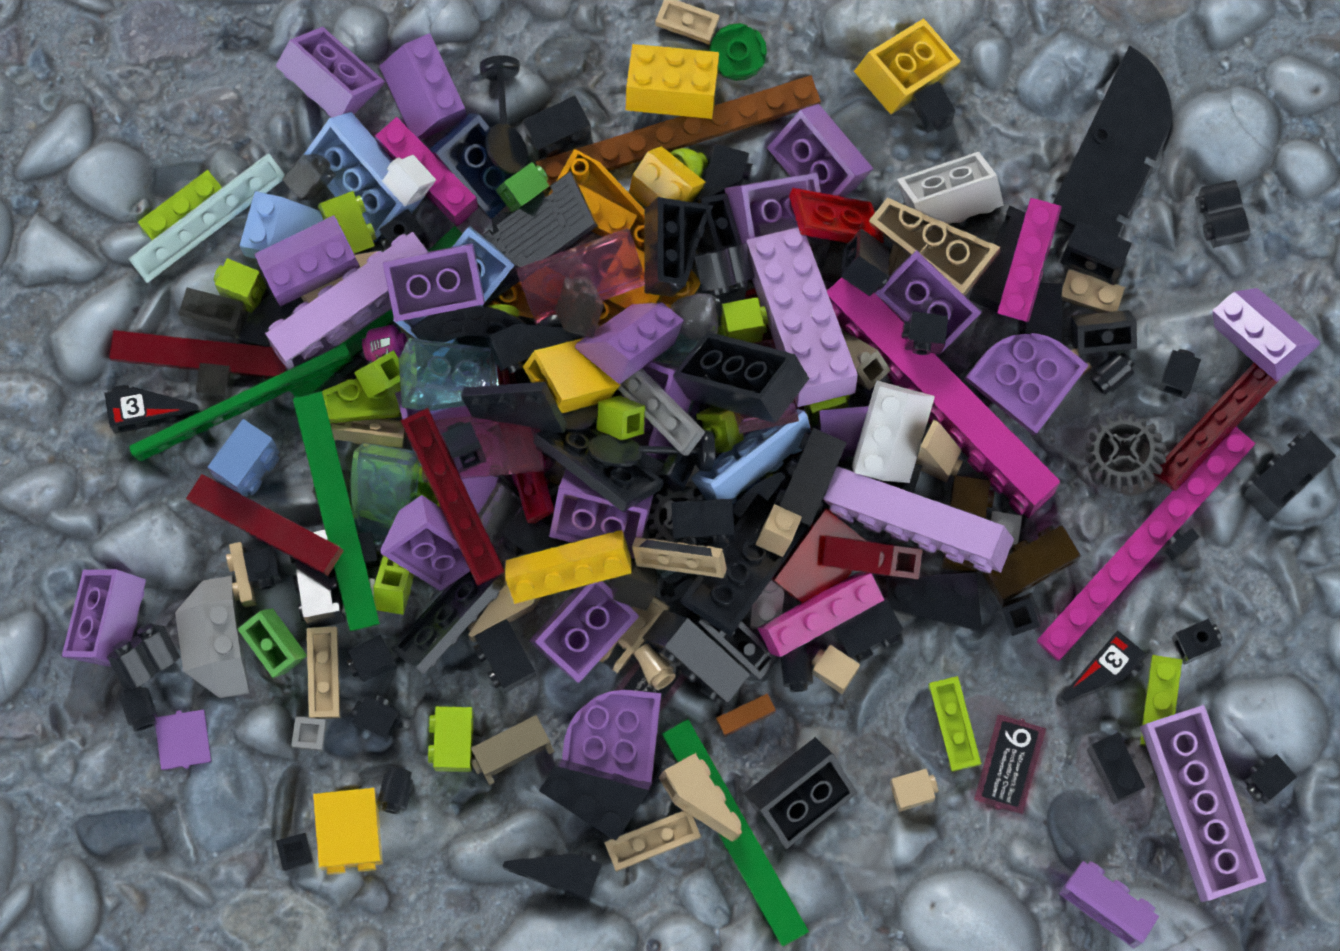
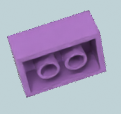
[382,243,485,322]

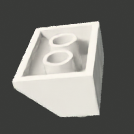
[897,152,1004,224]
[851,380,935,483]

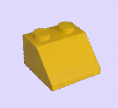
[629,146,706,207]

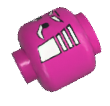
[362,325,408,362]

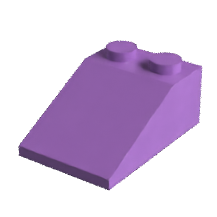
[725,173,821,243]

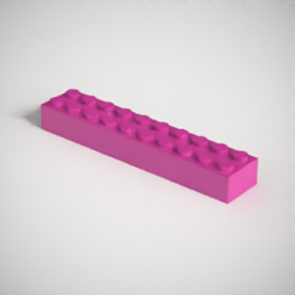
[827,278,1060,519]

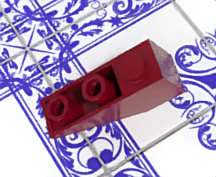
[822,536,923,579]

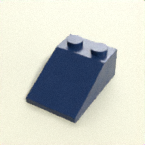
[429,113,514,219]

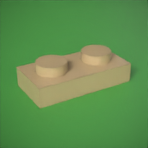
[655,0,720,45]
[1062,269,1125,313]
[226,542,257,608]

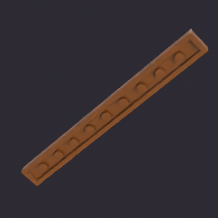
[536,75,821,191]

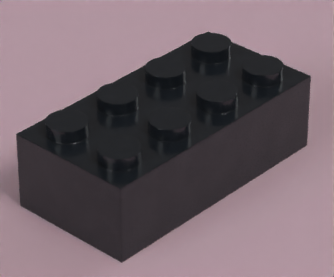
[673,331,810,423]

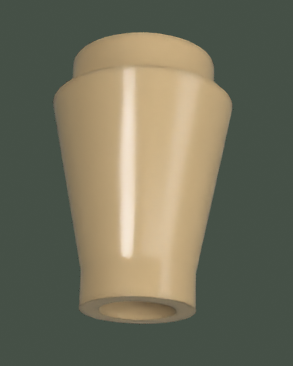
[634,644,676,690]

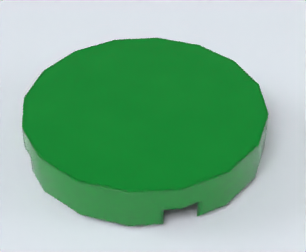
[709,23,767,81]

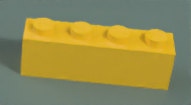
[505,530,632,604]

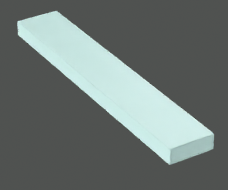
[128,154,287,283]

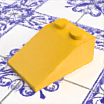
[854,18,961,114]

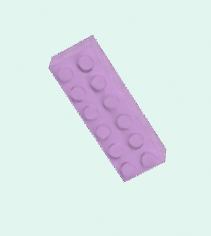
[746,227,858,407]
[265,232,428,370]
[823,466,1014,574]
[1140,705,1266,902]

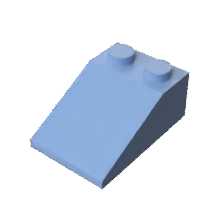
[240,191,323,259]

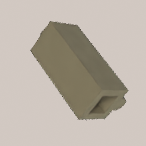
[841,329,891,390]
[471,715,555,785]

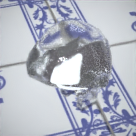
[671,294,719,341]

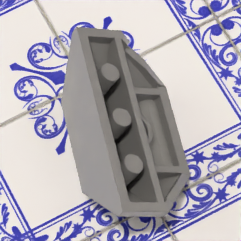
[175,576,250,698]

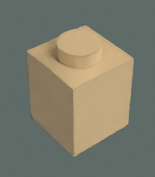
[755,504,802,557]
[811,645,860,694]
[890,769,939,812]

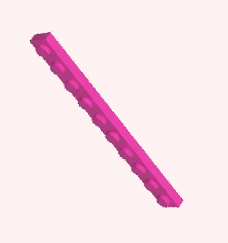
[1036,427,1256,662]

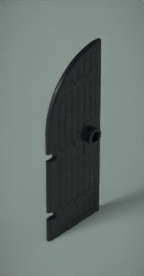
[1052,45,1172,237]
[482,171,598,306]

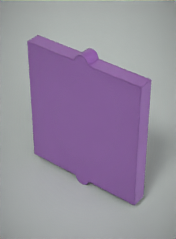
[155,710,212,770]

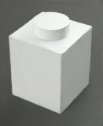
[382,155,436,206]

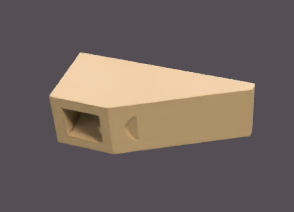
[467,573,542,642]
[659,753,742,842]

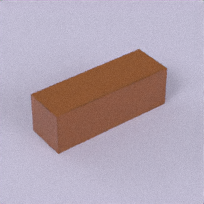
[716,693,776,738]

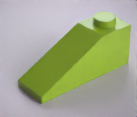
[373,555,414,615]

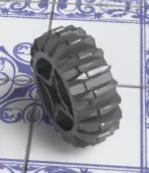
[1085,413,1166,493]

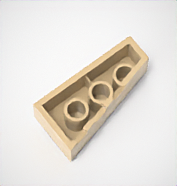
[869,197,1001,296]

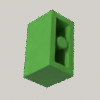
[495,162,549,212]
[238,608,307,678]

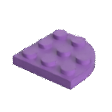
[965,333,1089,435]
[562,690,661,785]

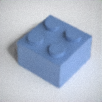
[208,419,280,497]

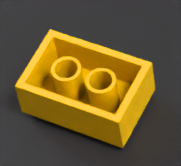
[625,44,719,119]

